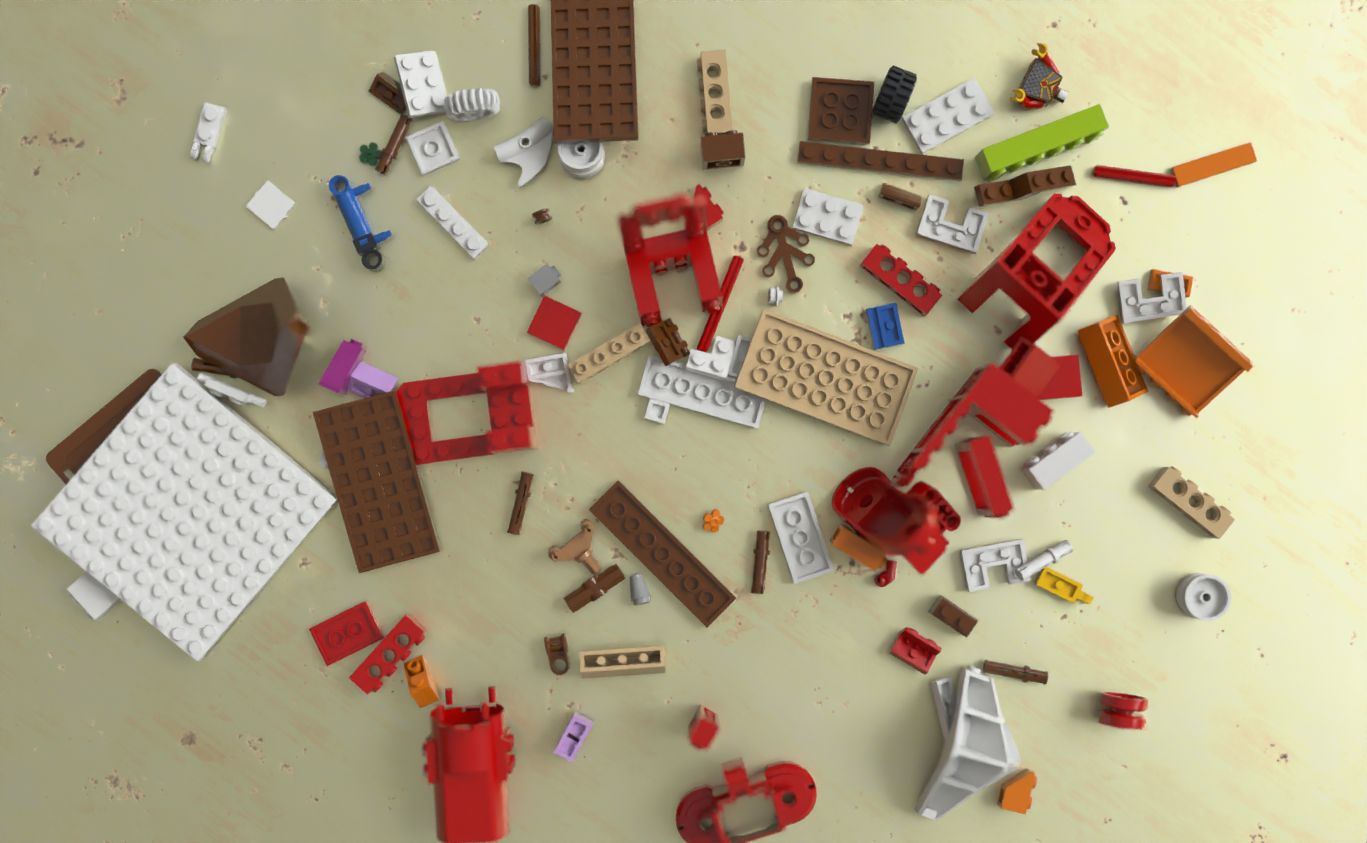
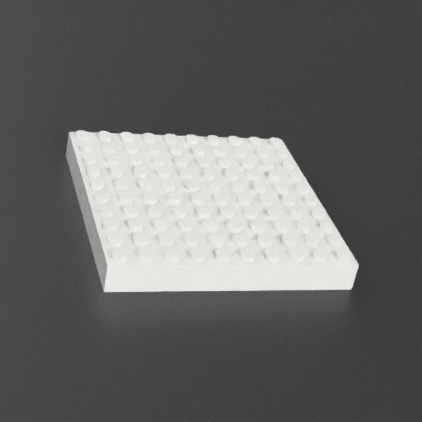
[31,363,338,662]

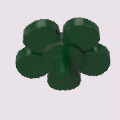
[359,142,383,166]

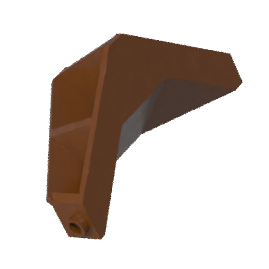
[183,277,311,396]

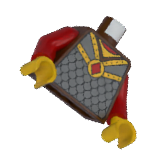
[1010,43,1069,110]

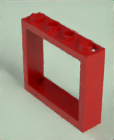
[954,435,1015,519]

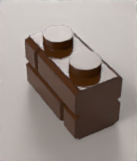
[929,595,978,638]

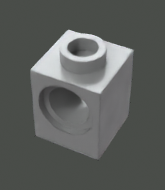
[527,264,561,297]

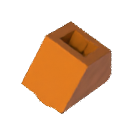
[403,655,440,709]
[997,768,1037,815]

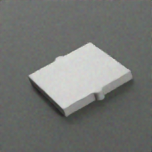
[246,180,296,230]

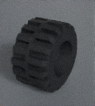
[873,65,917,124]

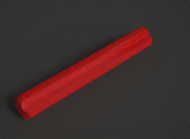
[1093,165,1176,187]

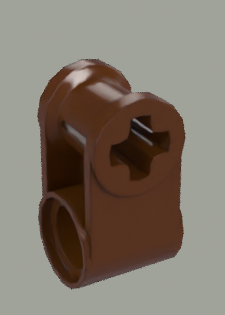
[544,633,570,675]

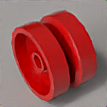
[1098,692,1149,730]

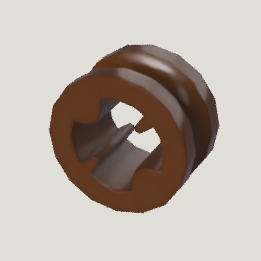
[532,208,553,225]

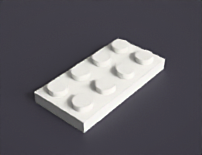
[902,78,995,155]
[768,491,834,584]

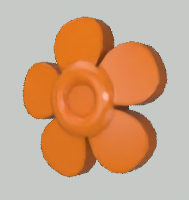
[702,509,724,533]

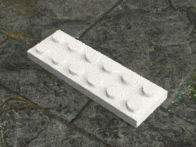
[638,354,766,429]

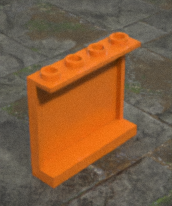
[1135,304,1254,419]

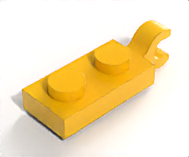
[1035,567,1094,604]

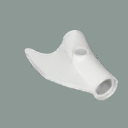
[494,116,554,187]

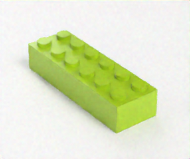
[975,104,1109,181]

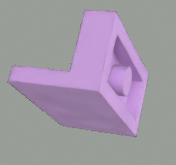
[347,362,398,398]

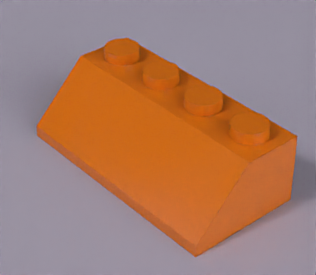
[1077,315,1149,408]

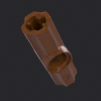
[564,564,626,613]

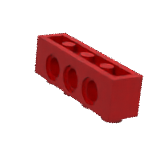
[859,244,942,316]
[349,613,427,695]
[688,704,720,751]

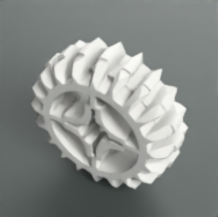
[443,88,500,122]

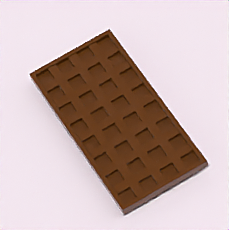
[551,0,639,144]
[313,390,441,573]

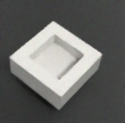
[645,398,670,424]

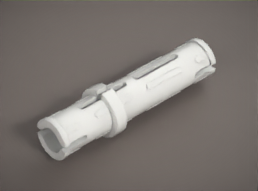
[1015,540,1073,581]

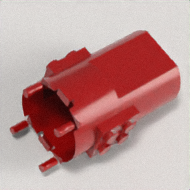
[422,686,515,843]

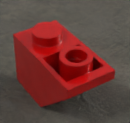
[693,184,724,231]

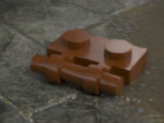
[645,318,690,367]

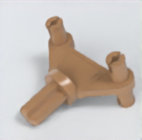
[548,519,602,575]

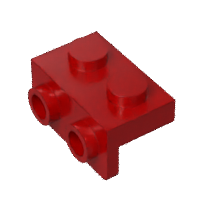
[889,627,942,675]

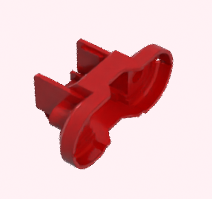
[832,467,961,575]
[676,757,817,843]

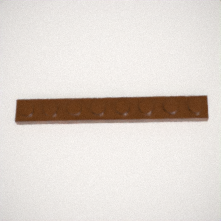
[797,141,964,181]

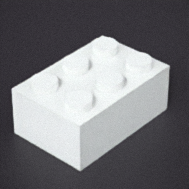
[1020,431,1096,490]

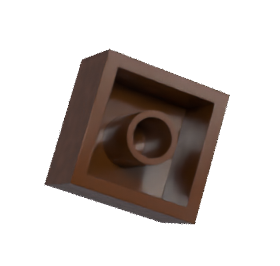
[700,130,745,170]

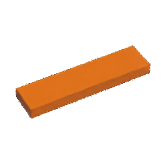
[1171,142,1257,188]

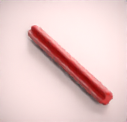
[697,255,744,352]

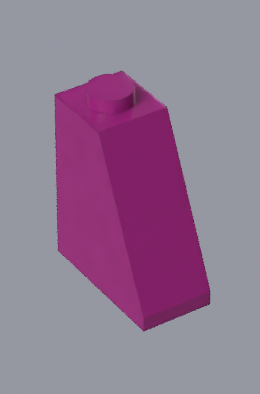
[318,339,367,395]

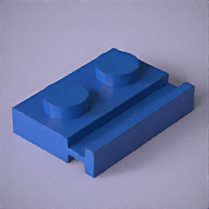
[866,303,905,350]

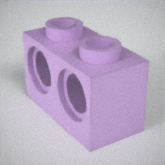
[554,711,594,762]

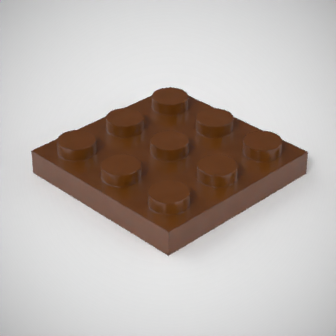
[808,77,874,145]

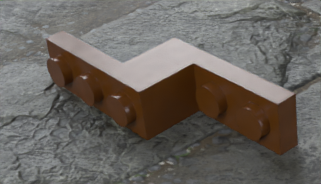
[974,165,1076,207]

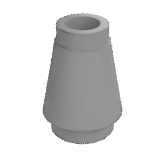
[629,574,651,606]

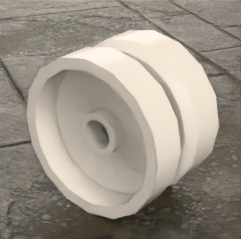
[557,142,605,179]
[1176,573,1231,621]

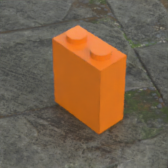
[830,523,887,572]

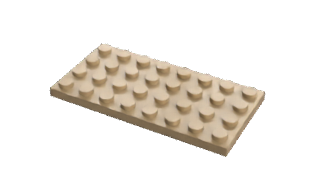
[734,309,918,446]

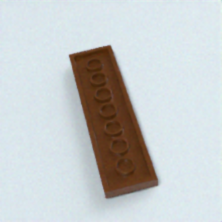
[589,480,736,628]

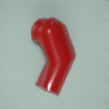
[874,560,897,587]

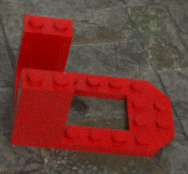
[957,193,1116,349]
[617,195,723,327]
[396,361,538,465]
[890,363,1054,487]

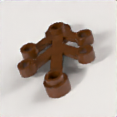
[757,215,815,293]

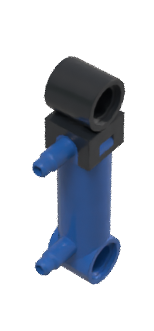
[329,175,392,272]

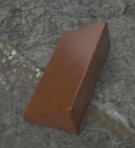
[369,72,406,114]
[878,183,922,211]

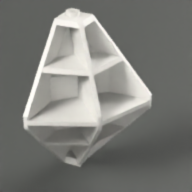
[914,665,1021,821]

